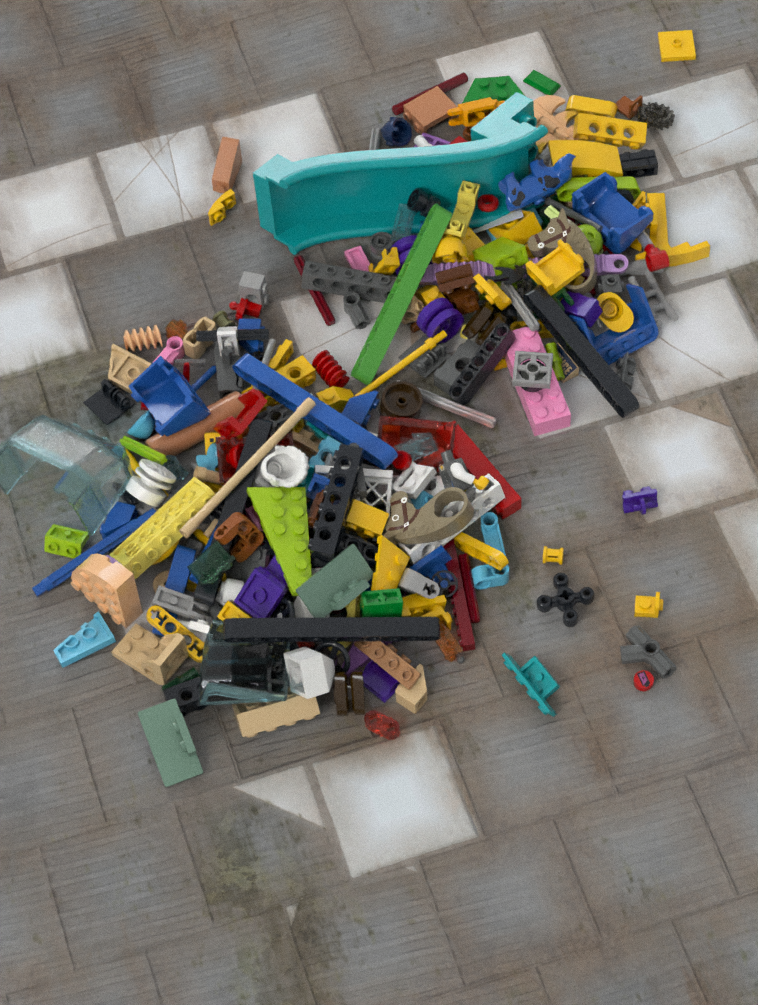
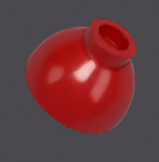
[226,443,244,469]

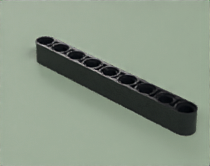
[523,285,640,418]

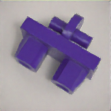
[622,486,658,515]

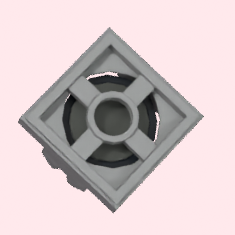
[512,351,553,392]

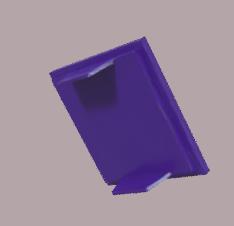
[363,660,400,703]

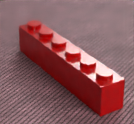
[435,420,522,520]

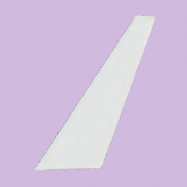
[472,210,524,233]

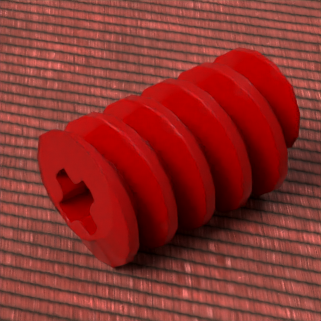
[312,350,350,388]

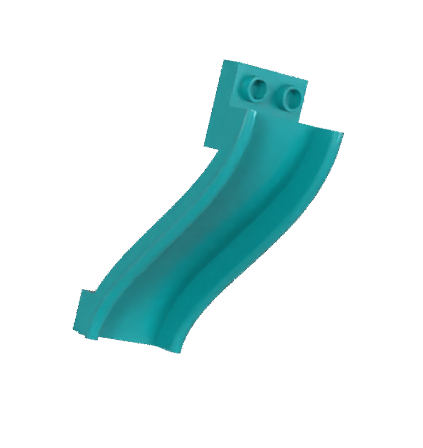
[253,92,550,255]

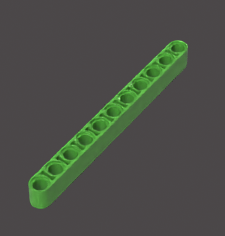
[351,203,452,385]

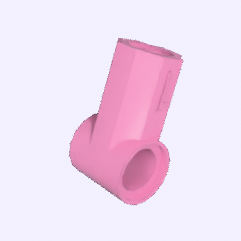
[153,336,185,365]

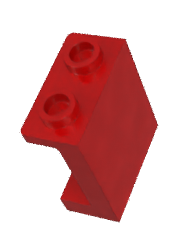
[213,388,267,441]

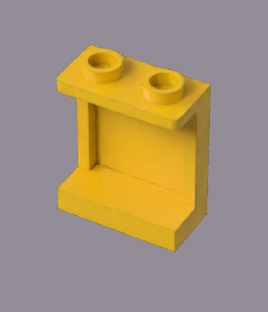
[525,239,585,296]

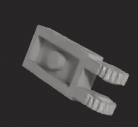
[152,585,209,621]

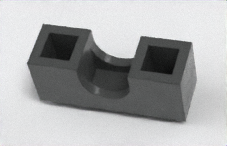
[433,339,483,395]

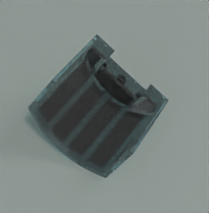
[199,620,290,706]

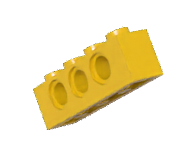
[573,113,647,150]
[241,355,316,413]

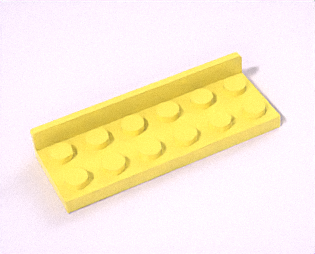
[109,477,215,579]

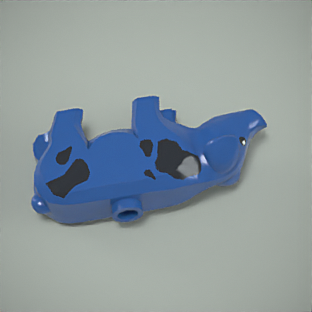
[498,153,576,212]

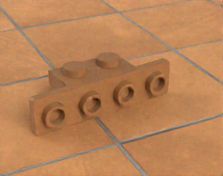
[354,641,421,690]

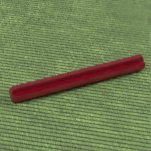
[392,72,468,115]
[294,255,335,326]

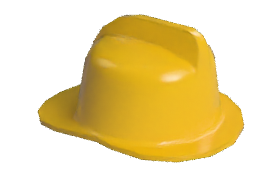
[597,292,634,333]

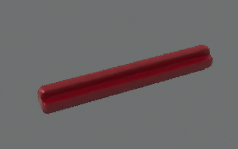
[458,553,480,624]

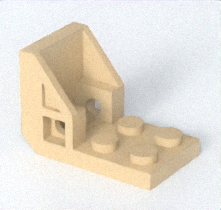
[112,623,189,685]

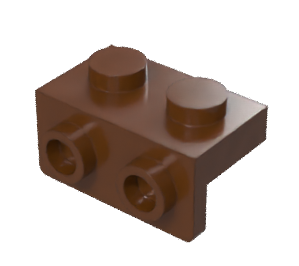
[435,263,475,294]

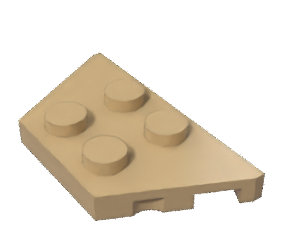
[108,344,151,394]

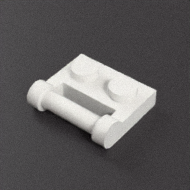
[391,461,437,499]

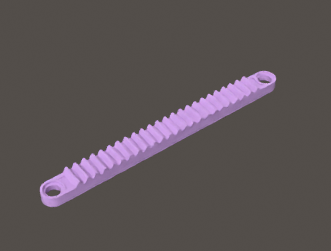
[419,254,628,285]

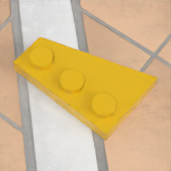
[371,535,410,591]

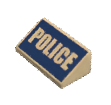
[546,343,579,383]

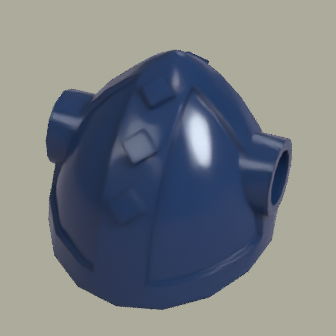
[381,117,412,147]

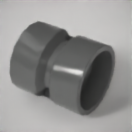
[370,232,393,265]

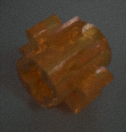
[165,319,188,339]

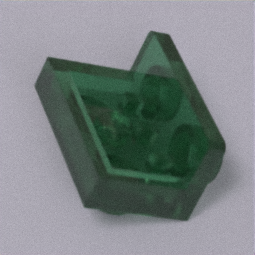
[187,541,235,585]

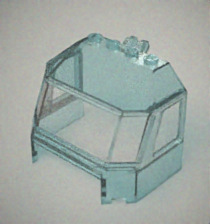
[0,415,133,536]

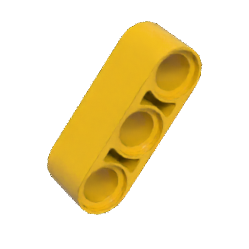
[565,95,618,119]

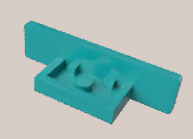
[502,652,561,717]

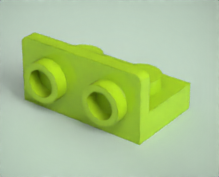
[44,524,89,558]

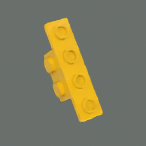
[645,193,668,247]

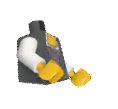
[438,450,489,492]

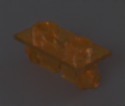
[435,620,463,662]

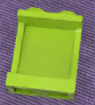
[472,237,529,276]

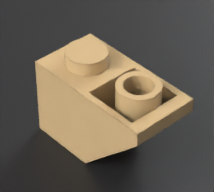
[395,664,427,714]

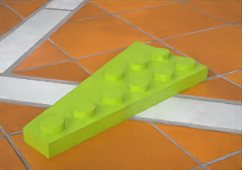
[246,487,312,596]

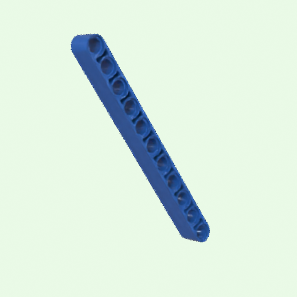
[232,353,398,470]

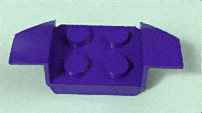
[234,555,289,618]

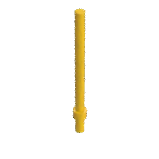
[354,330,447,397]

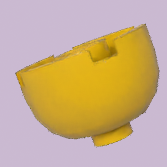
[432,234,468,264]

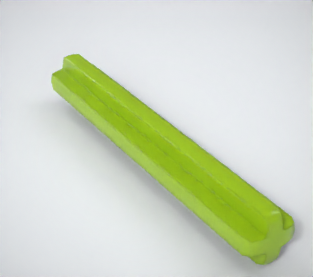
[119,436,167,465]

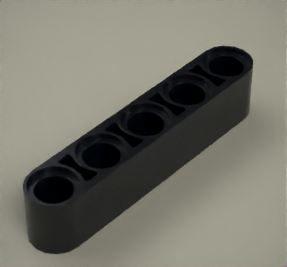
[449,323,516,405]

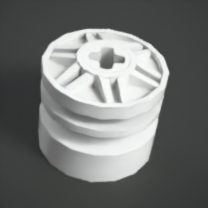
[125,459,176,507]

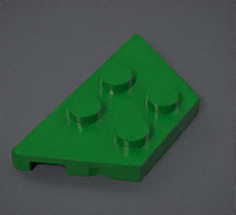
[462,76,525,103]

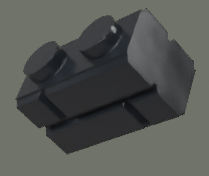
[619,149,658,178]

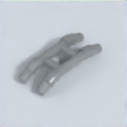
[628,270,679,327]

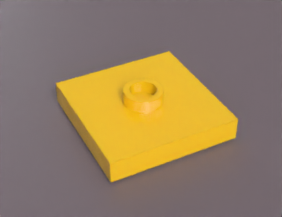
[658,30,696,62]

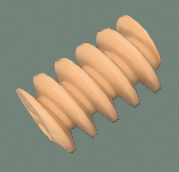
[123,325,163,352]

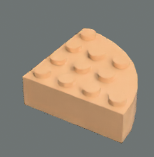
[71,554,143,628]

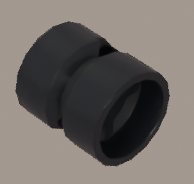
[407,188,441,218]

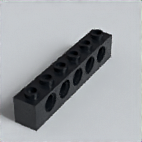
[308,444,364,561]

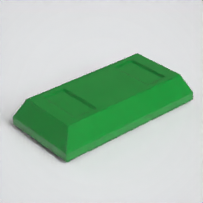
[523,70,561,95]

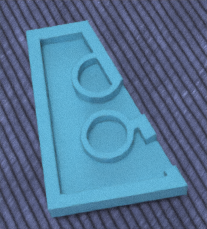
[53,611,116,668]

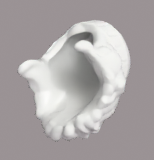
[261,446,310,488]

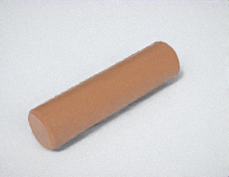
[145,391,244,461]

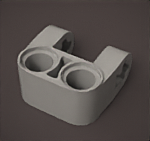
[397,568,440,599]

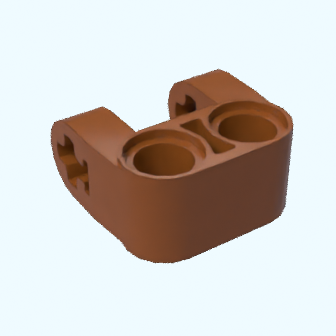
[214,512,264,562]

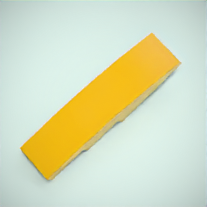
[635,241,710,267]

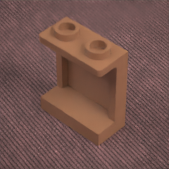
[403,86,458,135]

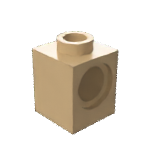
[401,296,424,325]

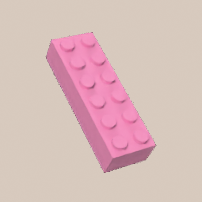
[503,326,571,436]

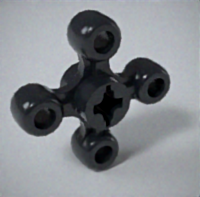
[537,573,595,627]

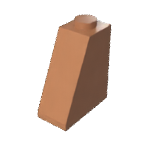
[212,137,242,193]

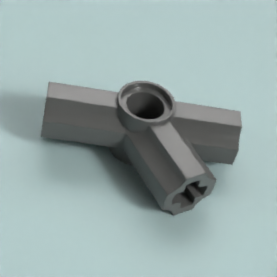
[620,625,676,679]

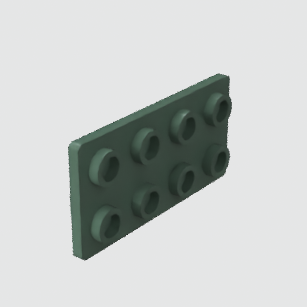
[296,544,373,618]
[138,699,203,787]

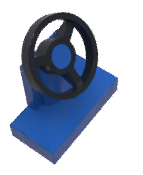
[410,545,458,598]

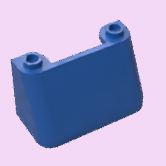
[572,172,653,254]
[128,356,211,437]

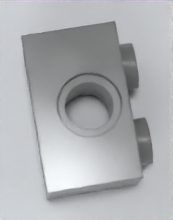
[238,271,269,311]

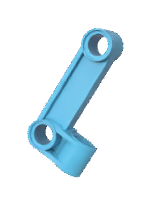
[471,512,509,590]

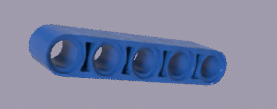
[152,545,196,636]

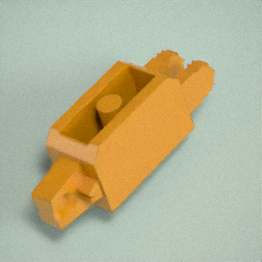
[447,97,505,127]

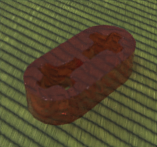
[364,710,400,740]

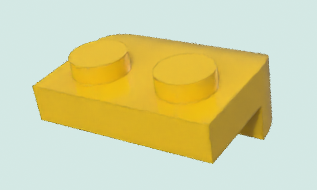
[473,273,512,311]

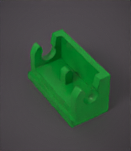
[360,588,403,617]

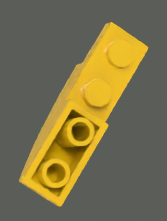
[402,593,446,617]

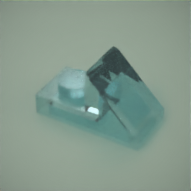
[395,433,438,461]

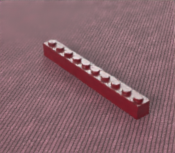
[443,539,475,652]

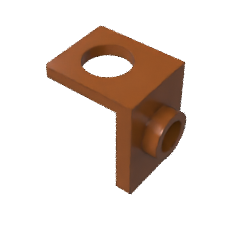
[615,95,643,120]

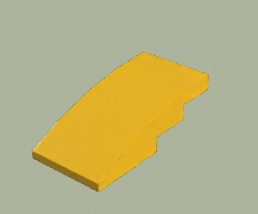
[548,140,623,177]

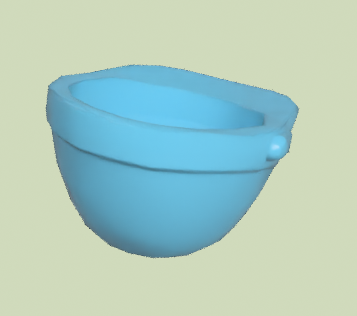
[127,410,155,439]

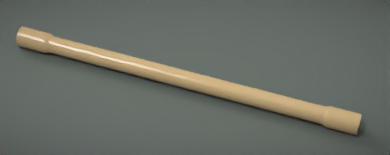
[179,397,316,538]

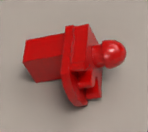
[229,298,262,322]

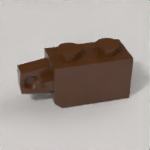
[442,287,480,315]

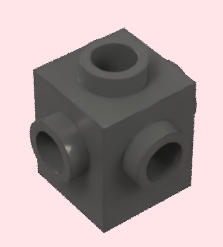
[597,274,624,299]

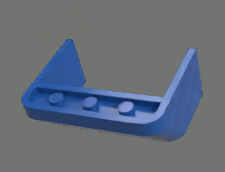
[568,284,659,365]

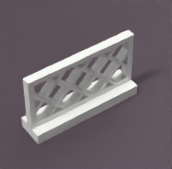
[313,465,393,518]

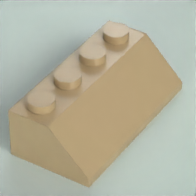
[232,686,320,738]

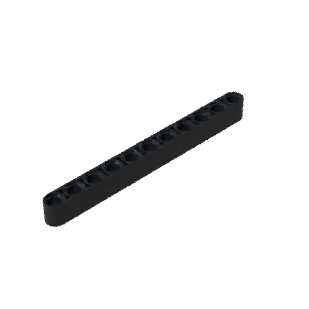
[193,417,273,607]
[223,617,441,643]

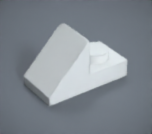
[217,326,239,356]

